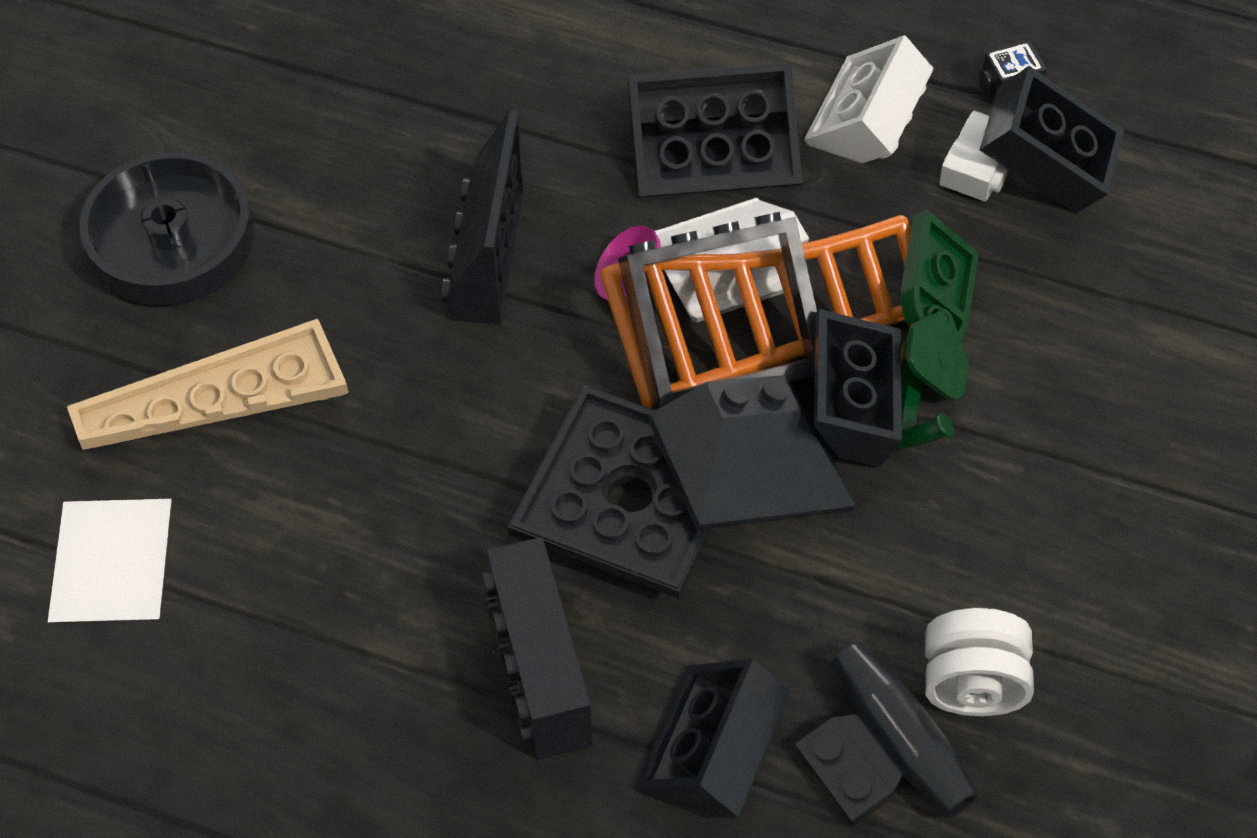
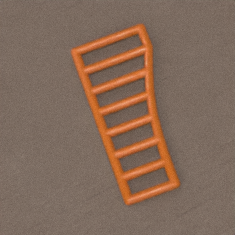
[600,215,911,409]

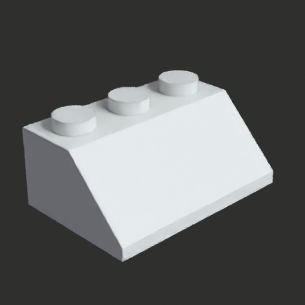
[804,35,934,163]

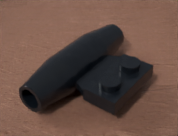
[795,643,978,826]

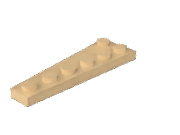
[67,319,348,450]

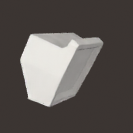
[655,198,809,323]

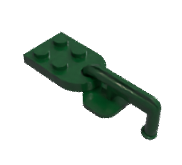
[895,210,979,450]

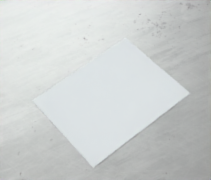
[48,499,171,622]

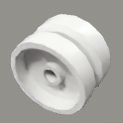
[925,608,1034,716]

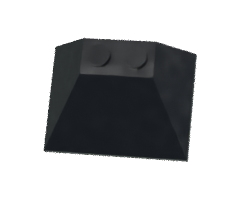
[648,375,856,530]

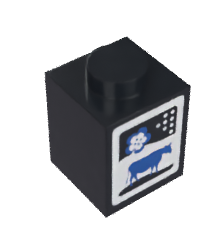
[979,40,1047,102]

